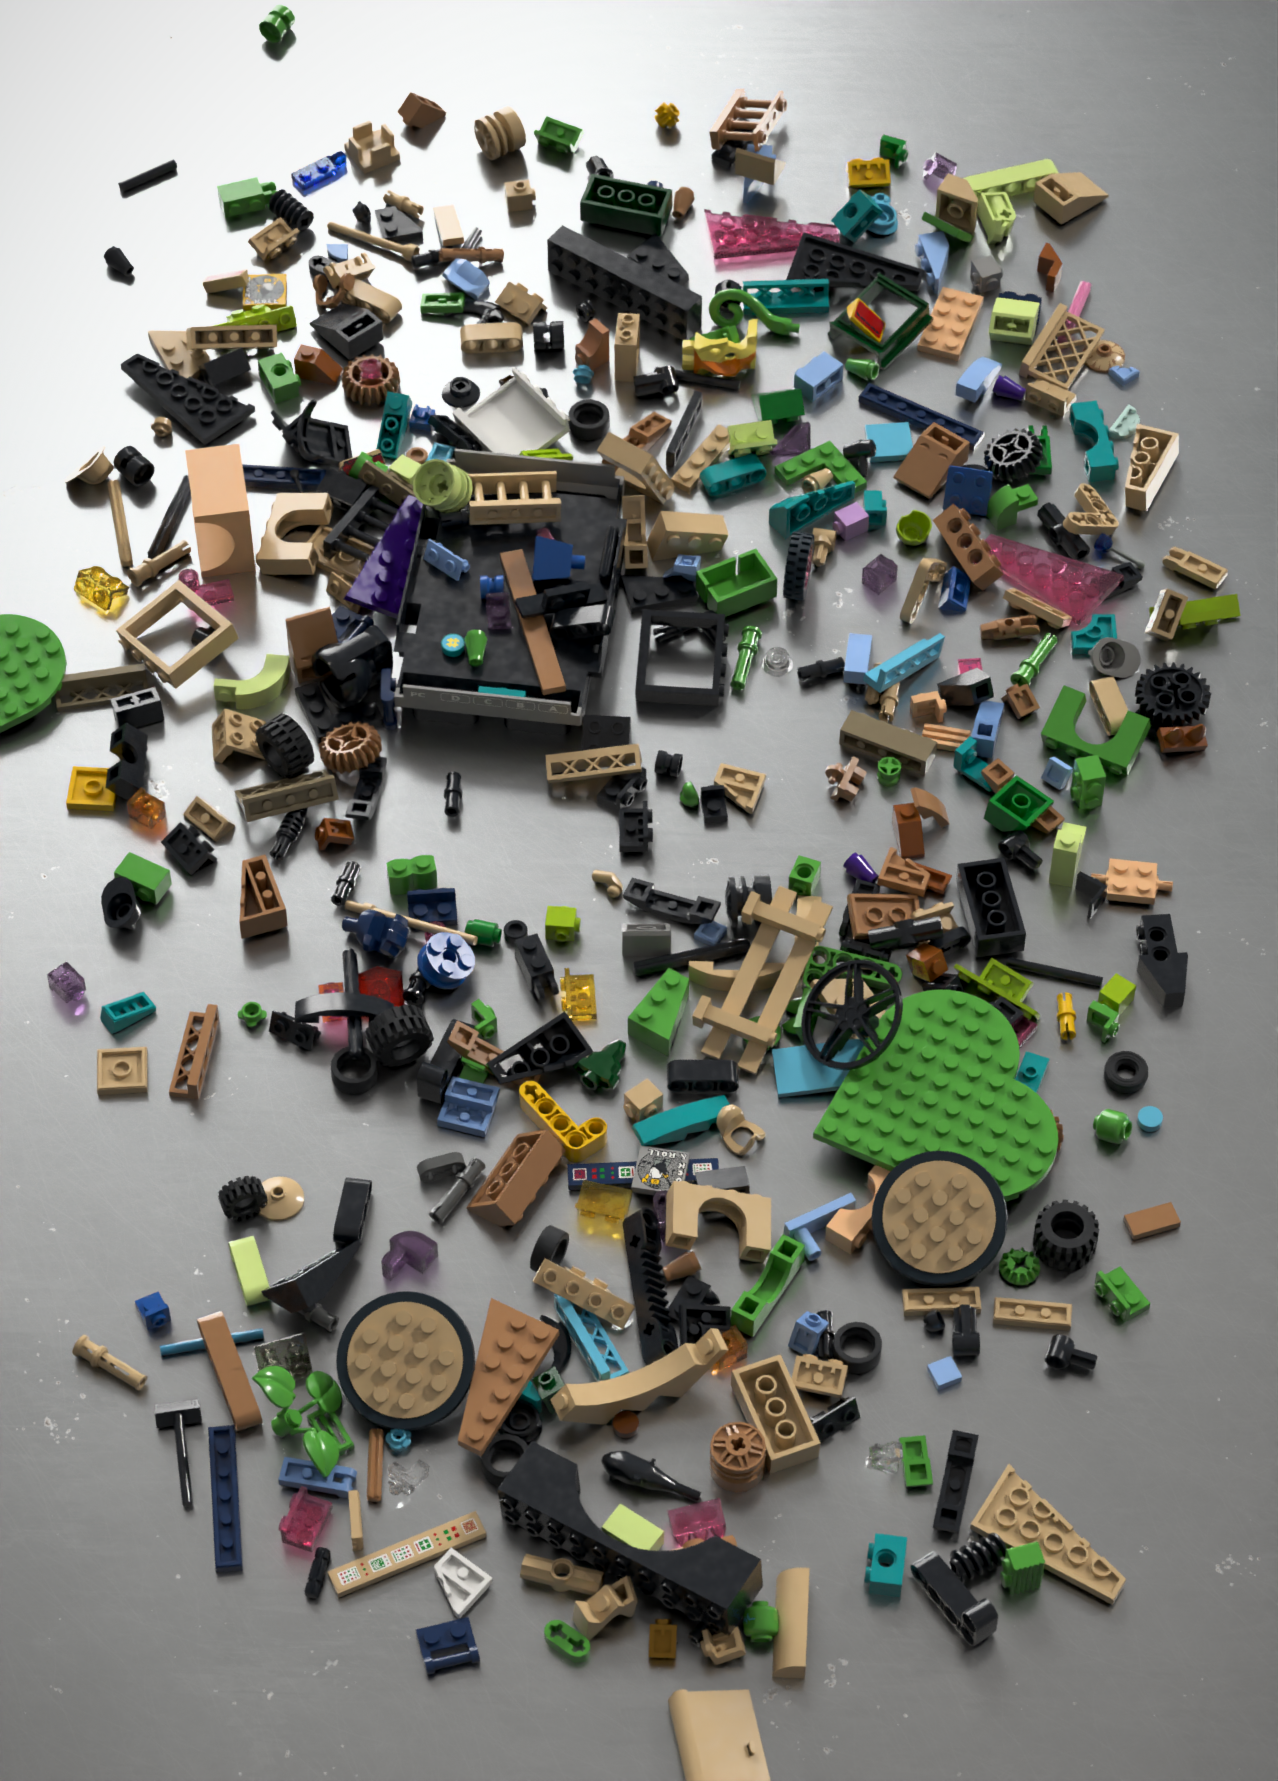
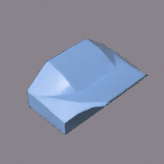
[442,259,490,300]
[663,554,701,582]

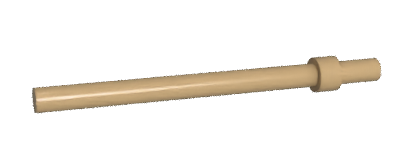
[345,900,478,946]

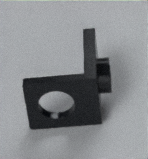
[1075,871,1107,919]

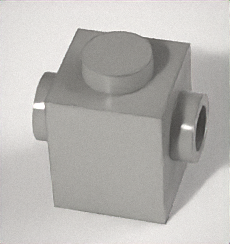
[970,255,1003,293]

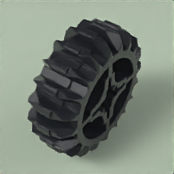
[984,428,1043,483]

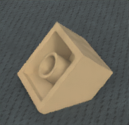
[935,174,978,233]

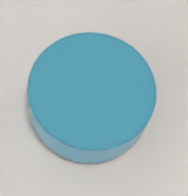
[1137,1106,1163,1132]

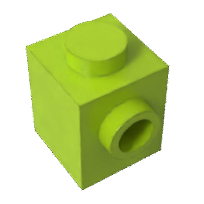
[545,906,581,942]

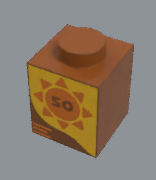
[906,943,948,982]

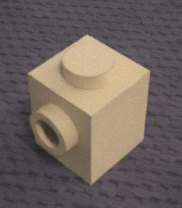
[504,180,536,212]
[623,1078,663,1122]

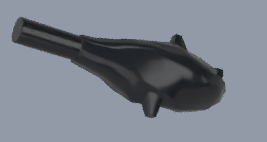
[601,1451,701,1502]

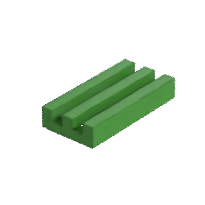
[420,293,465,313]
[307,1409,354,1456]

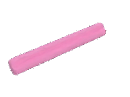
[1057,281,1091,344]

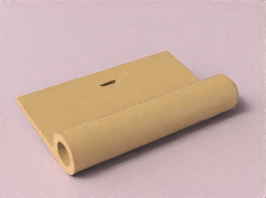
[668,1689,771,1781]

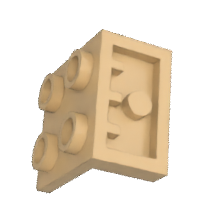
[212,709,266,763]

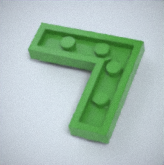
[774,440,867,493]

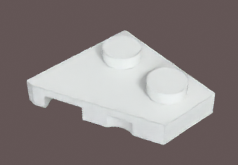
[434,1548,493,1619]

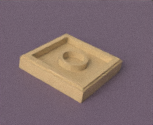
[97,1047,148,1095]

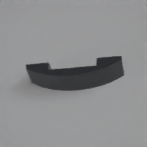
[345,757,387,820]
[623,877,721,924]
[294,992,394,1023]
[933,1430,979,1534]

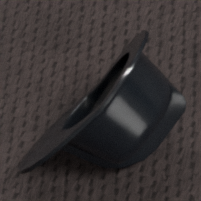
[101,877,141,930]

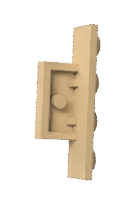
[533,1258,635,1329]

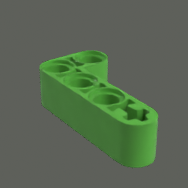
[802,946,902,990]

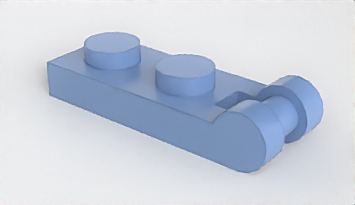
[278,1457,357,1498]

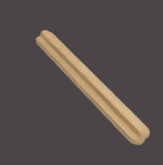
[107,479,133,567]

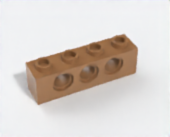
[933,504,1004,591]

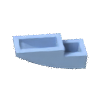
[955,356,1002,402]
[843,633,872,685]

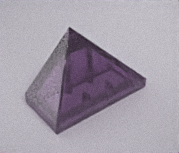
[770,421,811,455]

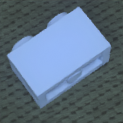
[794,351,843,402]

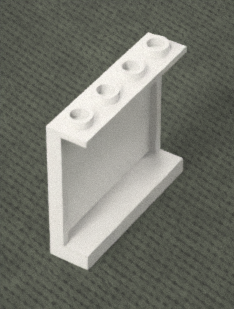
[452,367,570,455]

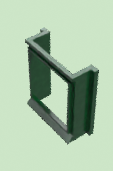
[828,273,933,371]

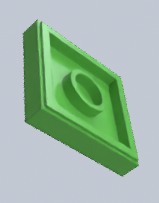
[922,212,974,243]

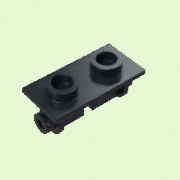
[840,938,892,962]
[269,1010,321,1051]
[809,1397,860,1442]

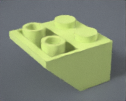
[988,297,1040,345]

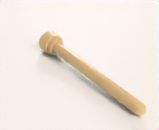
[327,222,420,262]

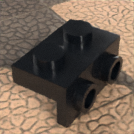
[619,801,653,852]

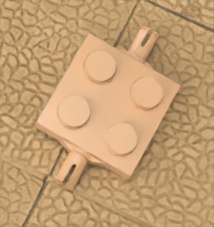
[1091,858,1173,905]

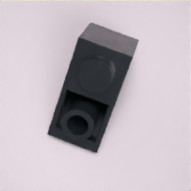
[937,668,994,705]

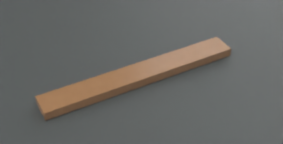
[500,549,566,695]

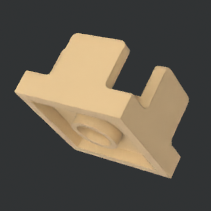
[344,120,401,174]

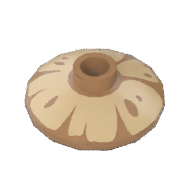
[1083,340,1125,373]

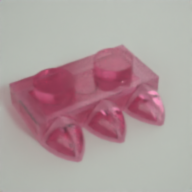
[667,1498,726,1547]

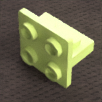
[727,420,778,458]

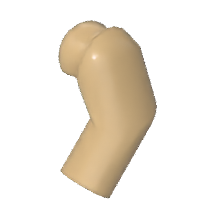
[592,870,623,898]

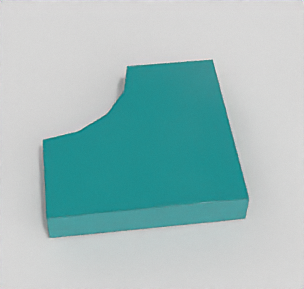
[1070,614,1117,654]

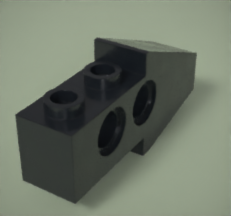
[1136,914,1188,1008]

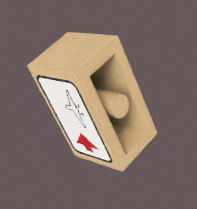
[1145,588,1188,641]

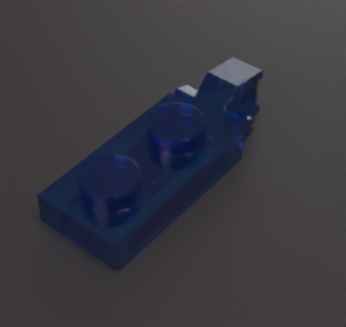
[291,150,347,191]

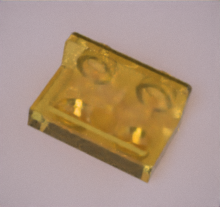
[73,566,129,611]
[575,1180,633,1224]

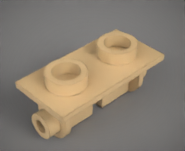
[326,572,361,614]

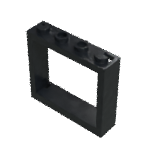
[635,609,729,706]

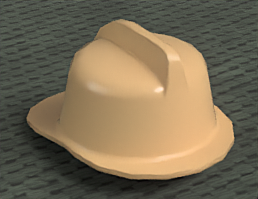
[64,446,114,484]

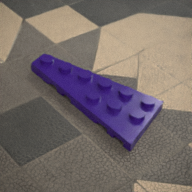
[343,495,423,619]

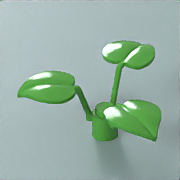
[252,1366,342,1478]

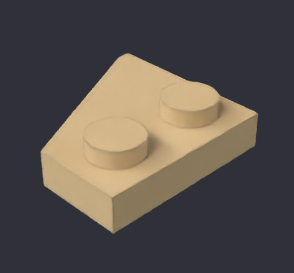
[714,763,766,814]

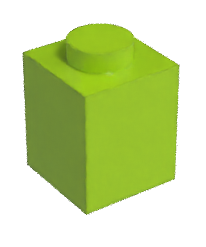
[1098,973,1136,1016]

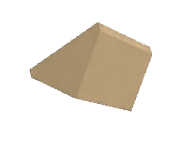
[735,148,786,185]

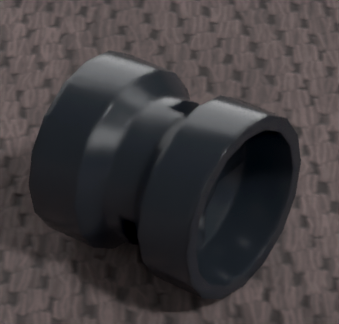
[655,750,683,777]

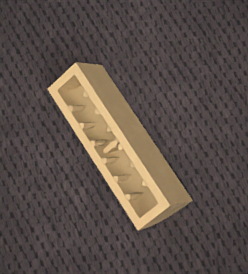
[772,1568,810,1679]

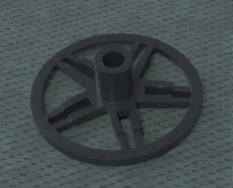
[801,960,903,1070]

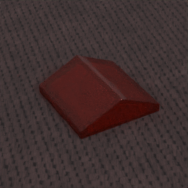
[358,966,405,1018]

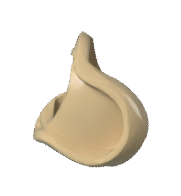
[717,1104,765,1156]

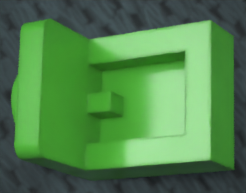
[471,999,497,1040]
[1086,1000,1120,1043]

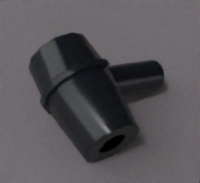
[843,439,877,477]

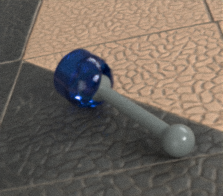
[1094,533,1145,569]

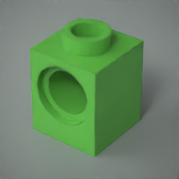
[788,855,821,896]

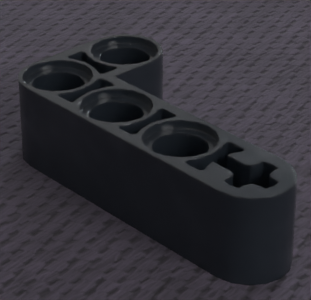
[417,1019,475,1104]
[910,1551,998,1646]

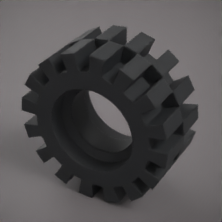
[218,1176,268,1220]

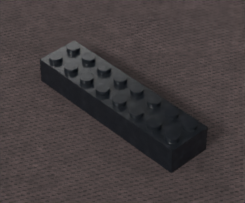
[547,225,702,340]

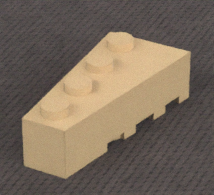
[1125,424,1179,511]

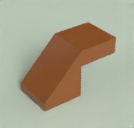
[1037,243,1063,293]

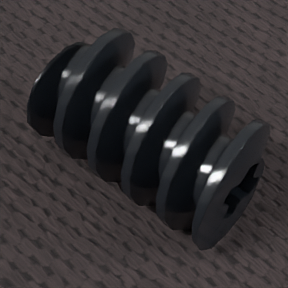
[269,189,314,232]
[950,1532,1007,1583]

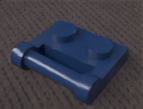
[332,606,374,643]
[380,669,398,730]
[416,1617,480,1675]

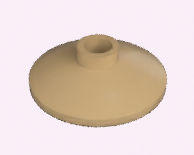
[259,1177,304,1221]

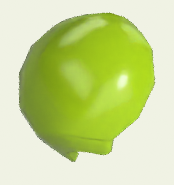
[896,510,932,546]

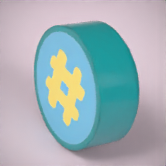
[441,634,465,657]

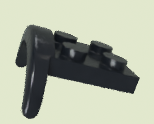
[297,399,353,466]

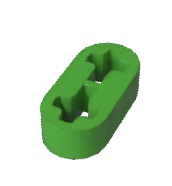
[544,1620,590,1663]

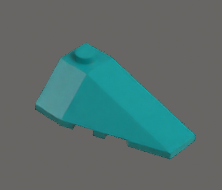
[769,481,855,539]

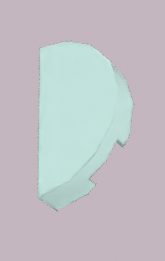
[1109,404,1140,439]

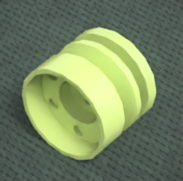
[412,459,473,513]

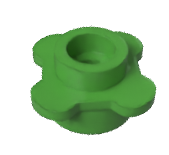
[238,1002,267,1027]

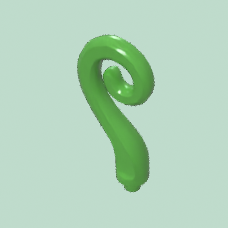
[709,289,800,336]

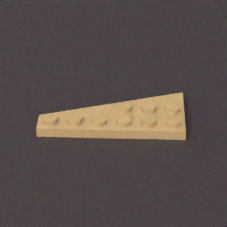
[970,1464,1126,1605]

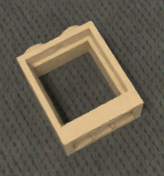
[614,313,640,382]

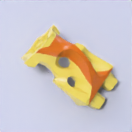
[682,319,758,376]

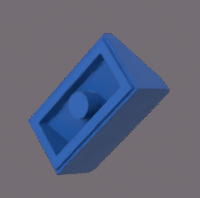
[938,567,971,612]

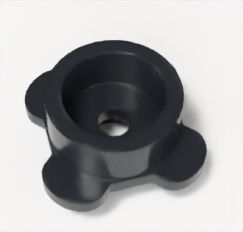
[352,201,371,223]

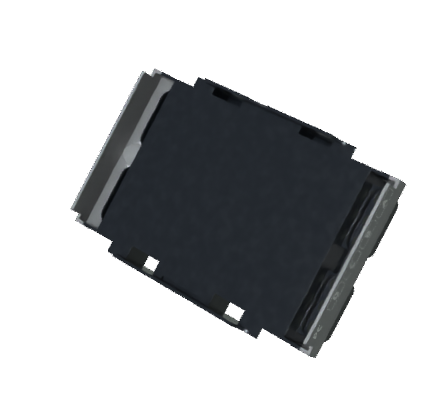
[393,449,627,735]

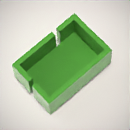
[696,548,778,617]

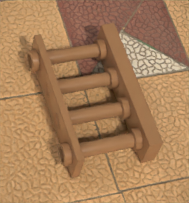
[709,88,787,152]

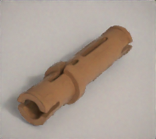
[439,247,504,264]

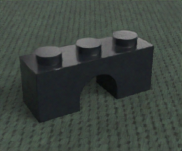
[105,723,148,800]

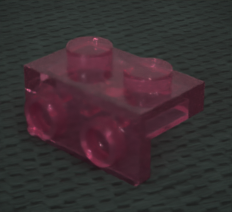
[278,1486,333,1552]

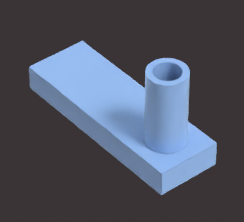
[784,1193,856,1261]

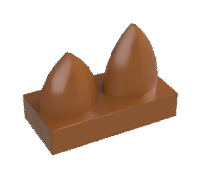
[1157,724,1208,753]

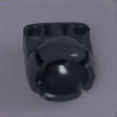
[311,625,393,709]

